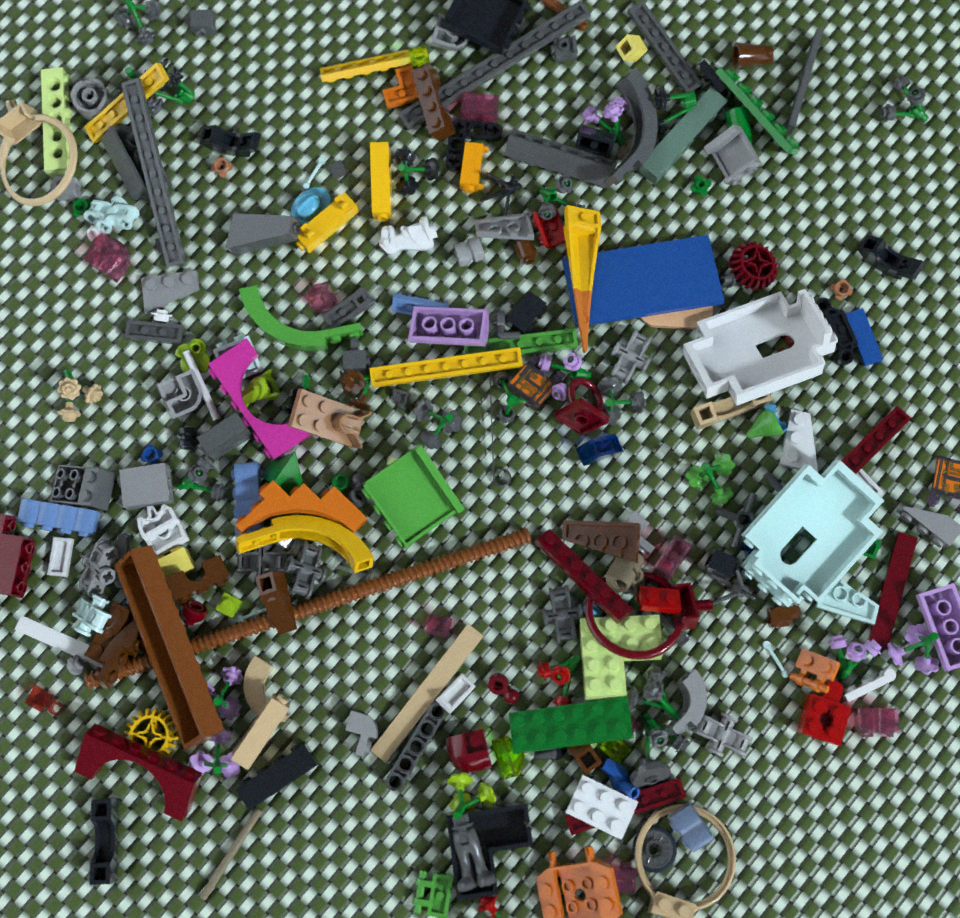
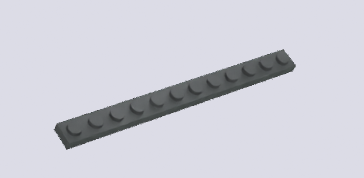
[398,0,591,131]

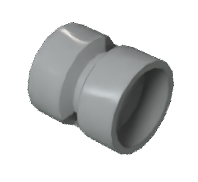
[453,236,485,268]

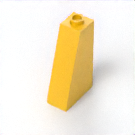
[370,142,392,222]

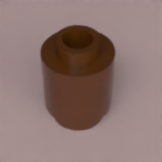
[514,239,537,265]

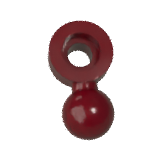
[488,673,519,704]

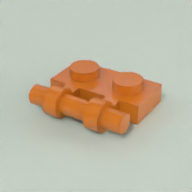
[789,648,841,694]

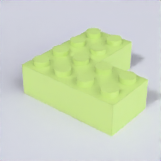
[579,615,663,702]

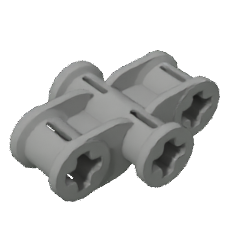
[610,330,652,385]
[79,539,119,598]
[692,713,753,757]

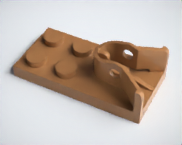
[288,389,372,449]

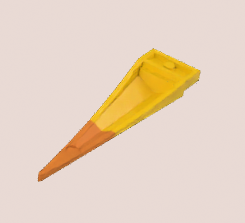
[563,205,601,353]

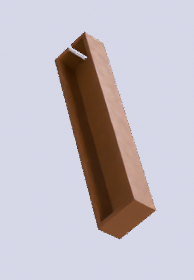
[114,545,224,750]

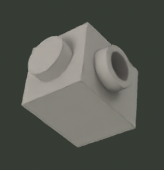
[50,176,81,201]

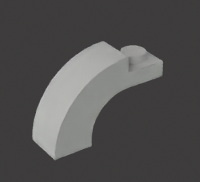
[665,669,707,735]

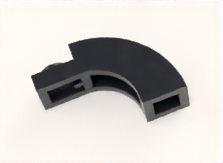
[199,125,261,157]
[858,235,925,280]

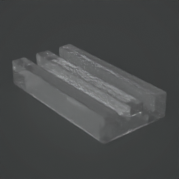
[332,553,376,579]

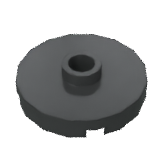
[630,761,671,788]

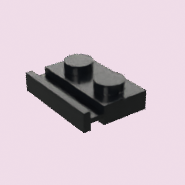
[699,59,728,97]

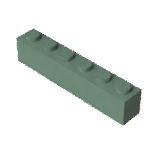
[638,87,728,185]

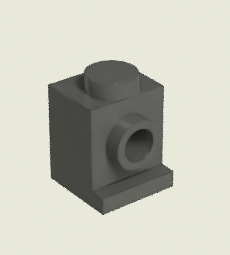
[550,35,578,63]

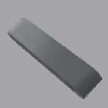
[386,702,447,791]

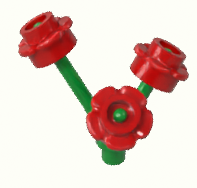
[536,655,581,706]

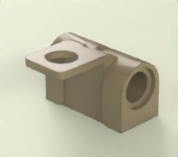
[605,554,645,600]

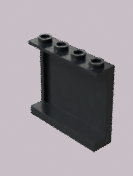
[442,0,531,55]

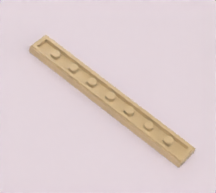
[370,624,484,763]

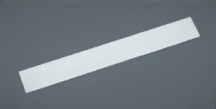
[14,615,103,668]

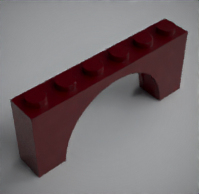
[74,723,203,822]

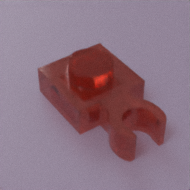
[25,685,63,715]

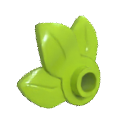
[175,339,210,373]

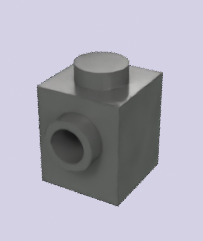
[188,10,216,37]

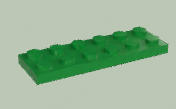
[715,67,801,155]
[509,697,634,754]

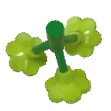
[447,773,496,820]

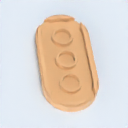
[640,306,713,329]

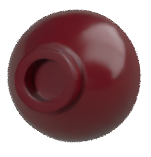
[181,600,208,626]

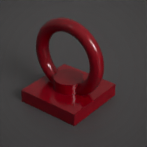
[554,377,610,436]

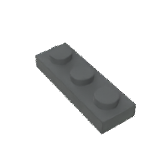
[124,320,184,345]

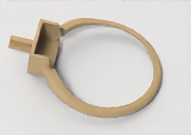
[0,99,78,206]
[635,804,736,918]

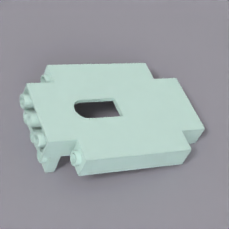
[740,460,885,607]

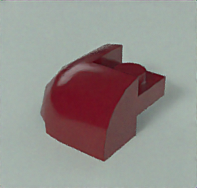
[444,729,492,773]

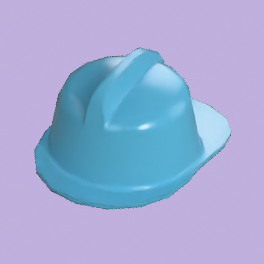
[291,187,331,225]

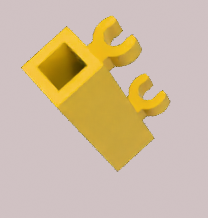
[295,192,359,254]

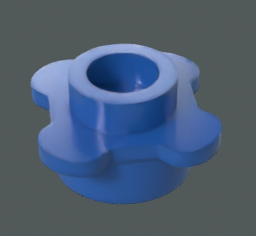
[140,445,163,465]

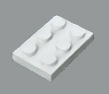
[566,775,638,840]

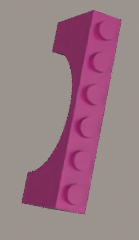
[208,338,312,460]

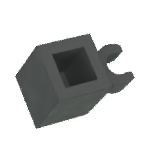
[343,338,371,374]

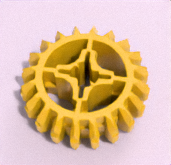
[124,708,179,756]

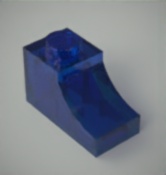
[576,434,623,466]

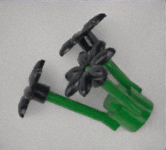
[146,58,195,105]
[654,85,697,136]

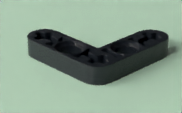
[446,119,502,172]

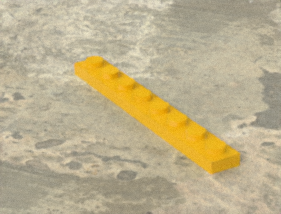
[369,347,523,388]

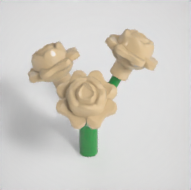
[57,369,103,422]

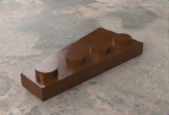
[562,520,641,563]

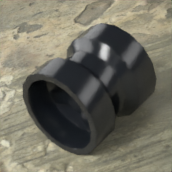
[178,427,198,450]

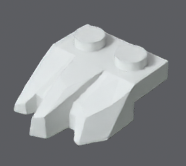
[137,504,190,557]

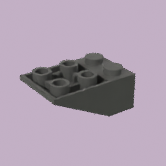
[50,465,116,511]

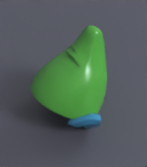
[746,404,787,439]

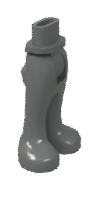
[452,813,496,892]

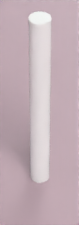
[183,350,221,421]

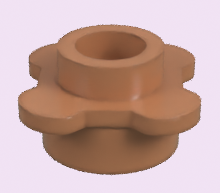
[211,157,233,178]
[830,279,853,301]

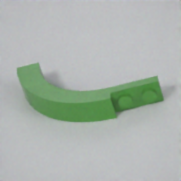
[239,285,364,351]

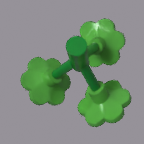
[685,454,735,505]

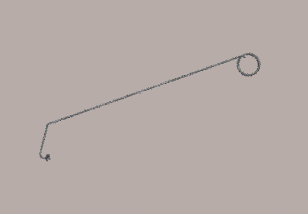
[488,301,514,487]

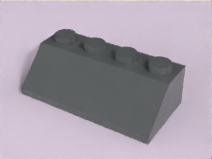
[101,126,173,200]

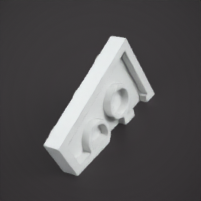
[779,409,818,472]

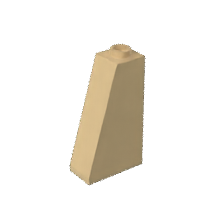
[231,693,290,770]

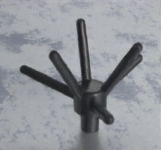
[480,172,522,216]

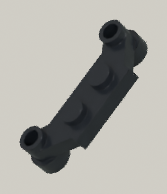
[816,297,858,367]

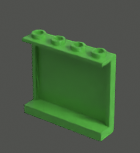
[362,444,465,549]

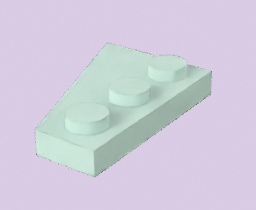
[815,580,879,625]

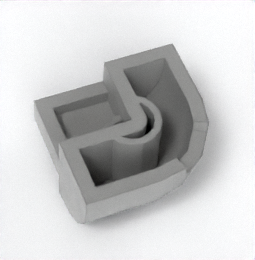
[431,14,469,51]
[156,369,203,419]

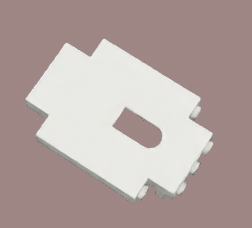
[683,289,838,406]

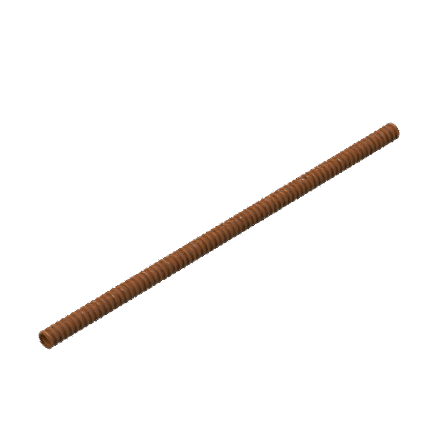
[84,527,531,689]

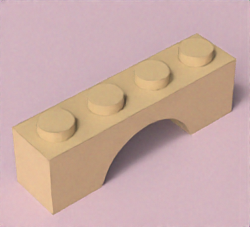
[690,394,772,430]

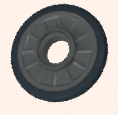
[632,826,677,873]

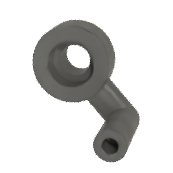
[493,311,520,339]

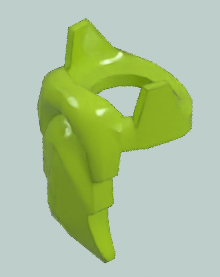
[242,369,281,407]

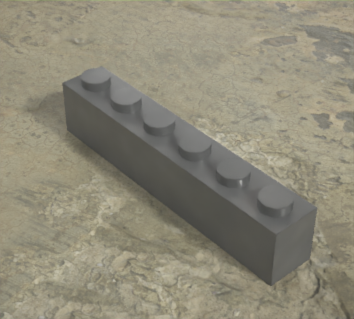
[504,129,618,188]

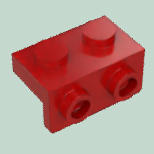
[532,206,566,250]
[636,586,682,614]

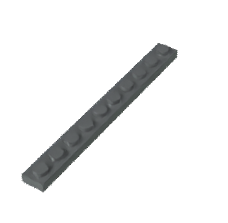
[121,78,186,267]

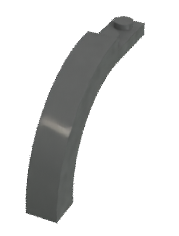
[603,67,658,187]

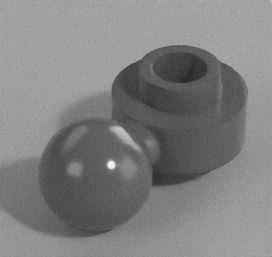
[348,473,369,507]

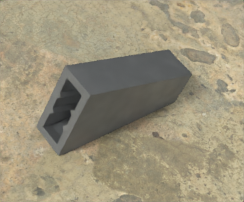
[225,213,301,255]

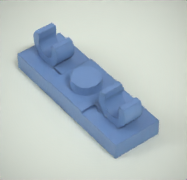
[392,292,449,315]

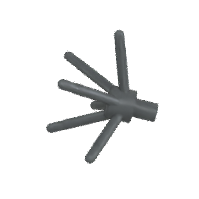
[710,559,756,605]

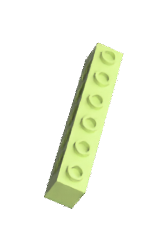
[41,67,73,178]

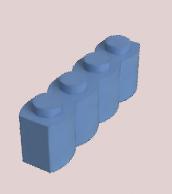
[231,462,264,537]
[17,498,101,538]

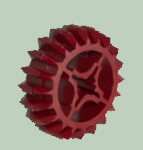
[728,241,779,291]

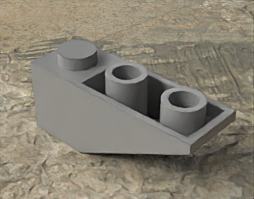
[897,506,960,548]

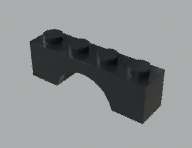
[89,797,119,885]

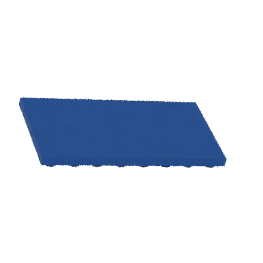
[562,235,725,328]

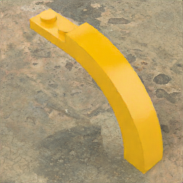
[236,515,374,573]

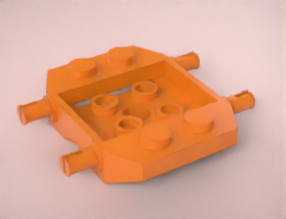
[536,846,623,918]

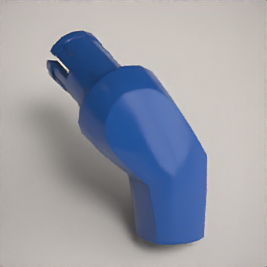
[599,757,640,800]

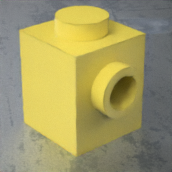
[615,34,648,62]

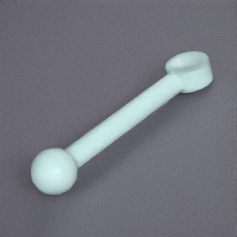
[302,157,326,189]
[236,608,267,623]
[762,641,789,678]

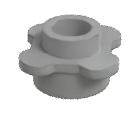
[66,654,88,675]

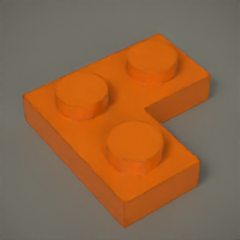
[382,65,419,109]

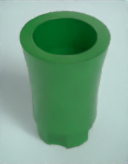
[724,106,752,145]

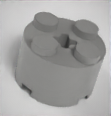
[71,78,114,121]

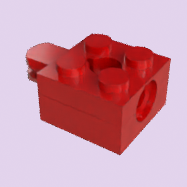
[796,681,852,746]

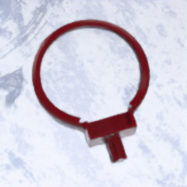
[585,571,713,660]

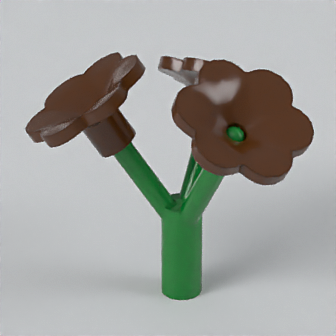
[339,369,371,411]

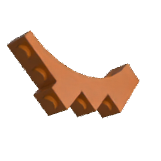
[236,480,367,535]

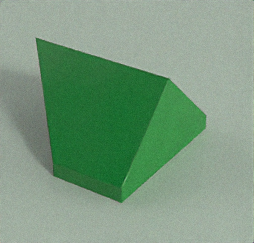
[261,452,303,496]

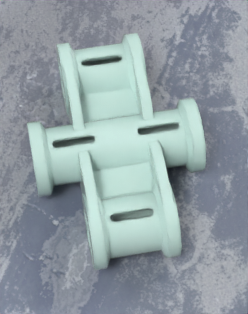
[83,196,140,234]
[72,593,112,637]

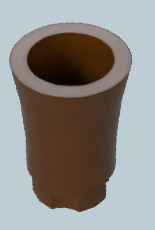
[732,42,774,69]

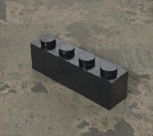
[236,743,320,810]

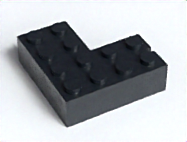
[446,801,533,901]

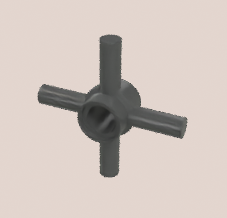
[715,493,757,549]

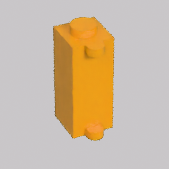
[460,142,489,193]

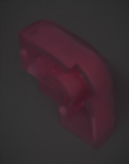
[83,233,131,283]

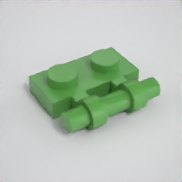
[412,870,454,918]

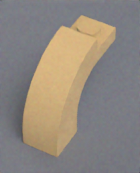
[243,656,289,722]

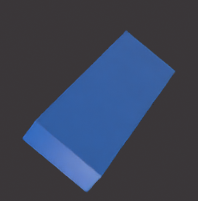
[845,308,883,367]

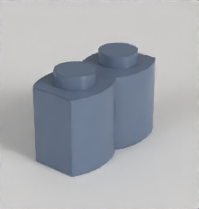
[669,801,714,853]

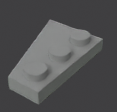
[474,212,534,240]
[141,270,200,315]

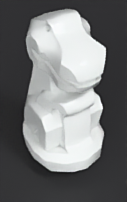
[379,216,438,255]

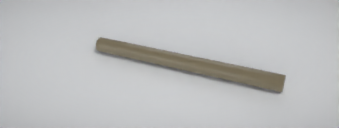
[199,807,263,900]

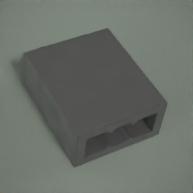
[197,412,253,461]

